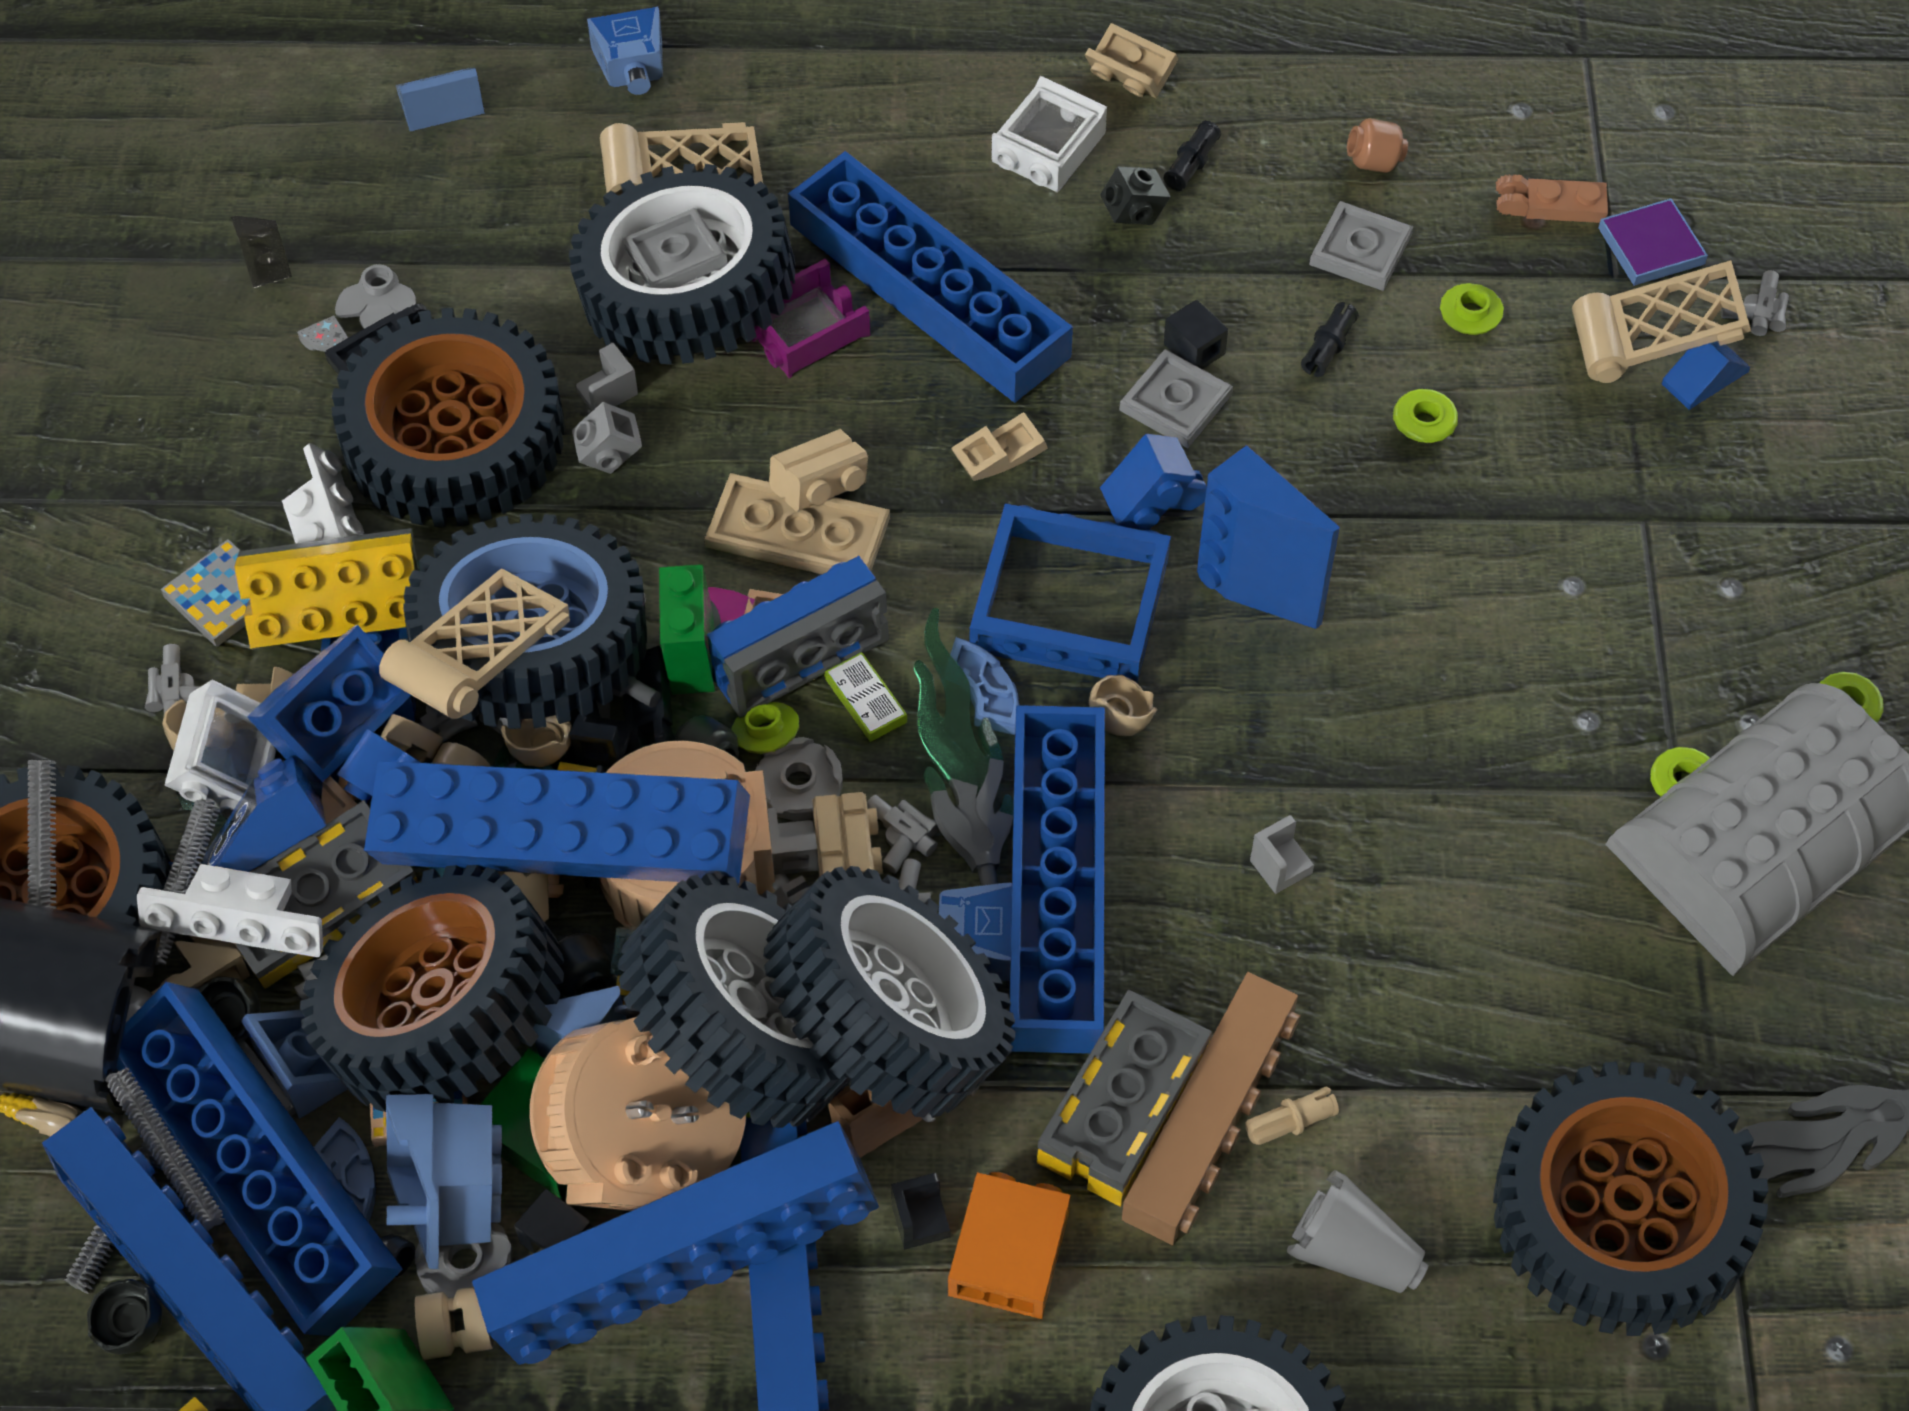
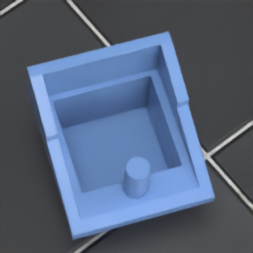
[386,1094,502,1269]

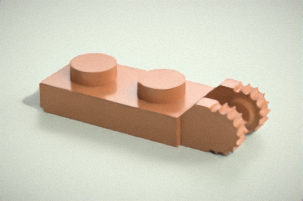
[1496,174,1608,223]

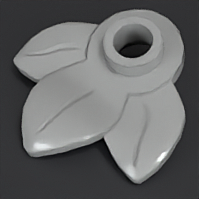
[335,264,416,329]

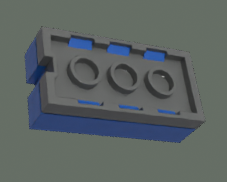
[707,556,889,718]

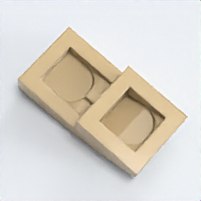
[951,412,1048,481]

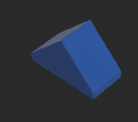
[1661,341,1750,410]

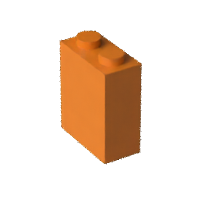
[948,1172,1071,1319]

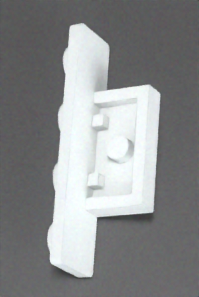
[282,443,364,544]
[137,864,323,957]

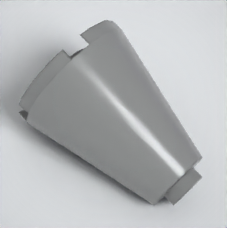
[1287,1170,1428,1293]

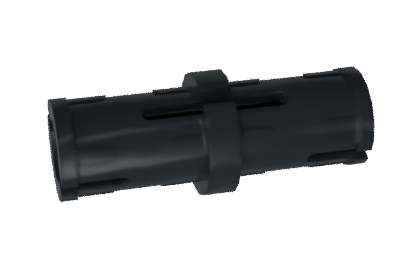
[1163,120,1221,191]
[1301,302,1359,377]

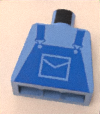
[587,7,663,95]
[939,883,1012,981]

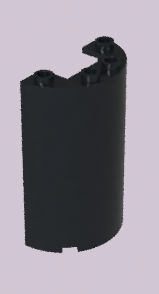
[0,898,162,1115]

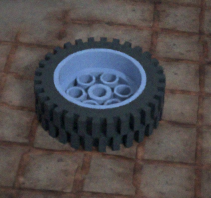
[403,514,647,729]

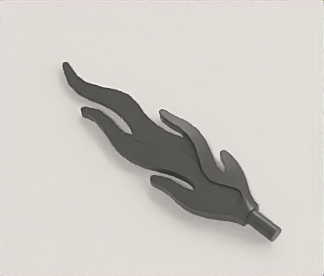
[1663,1085,1909,1206]

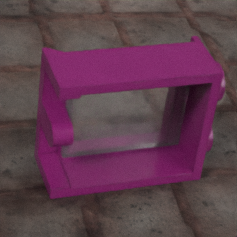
[752,259,871,378]

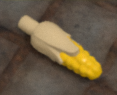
[0,1092,83,1136]

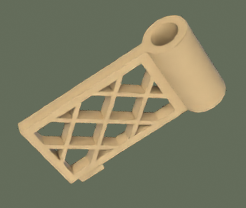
[600,122,763,196]
[1572,260,1751,383]
[379,568,570,719]

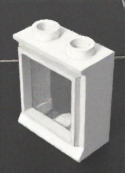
[992,76,1107,193]
[165,679,277,818]

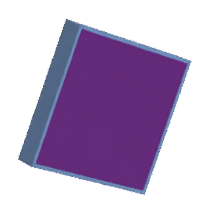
[1598,199,1708,286]

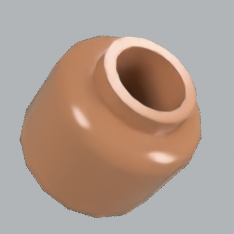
[1347,118,1408,173]

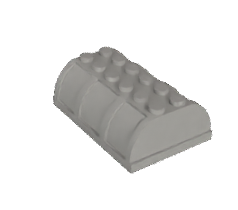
[1605,683,1909,976]

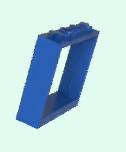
[970,504,1171,683]

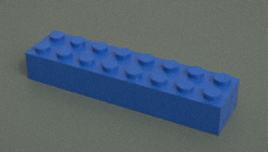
[788,151,1073,403]
[1009,705,1105,1054]
[364,761,750,886]
[116,982,403,1336]
[42,1107,337,1411]
[472,1121,879,1365]

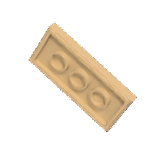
[705,473,890,574]

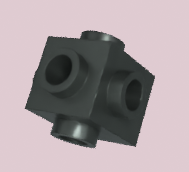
[1100,166,1171,225]

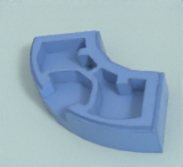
[944,637,1019,735]
[314,1117,376,1222]

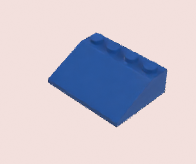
[1197,445,1340,629]

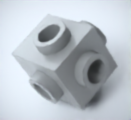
[572,402,642,474]

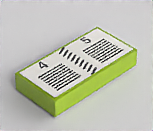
[825,652,907,742]

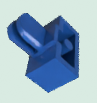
[1100,434,1207,530]

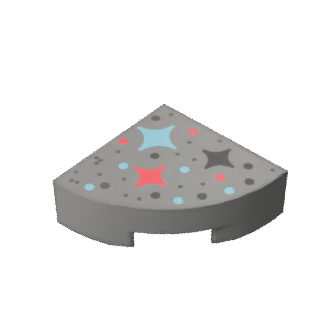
[297,315,348,352]

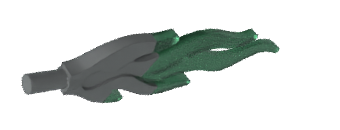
[913,608,1013,886]

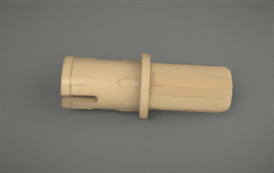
[1245,1086,1339,1145]

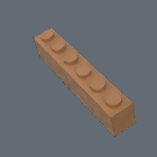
[1122,972,1301,1245]

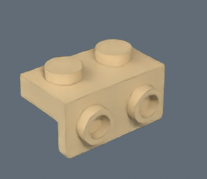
[1085,23,1178,98]

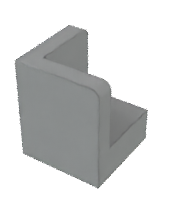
[576,343,638,411]
[767,808,819,875]
[1250,815,1314,894]

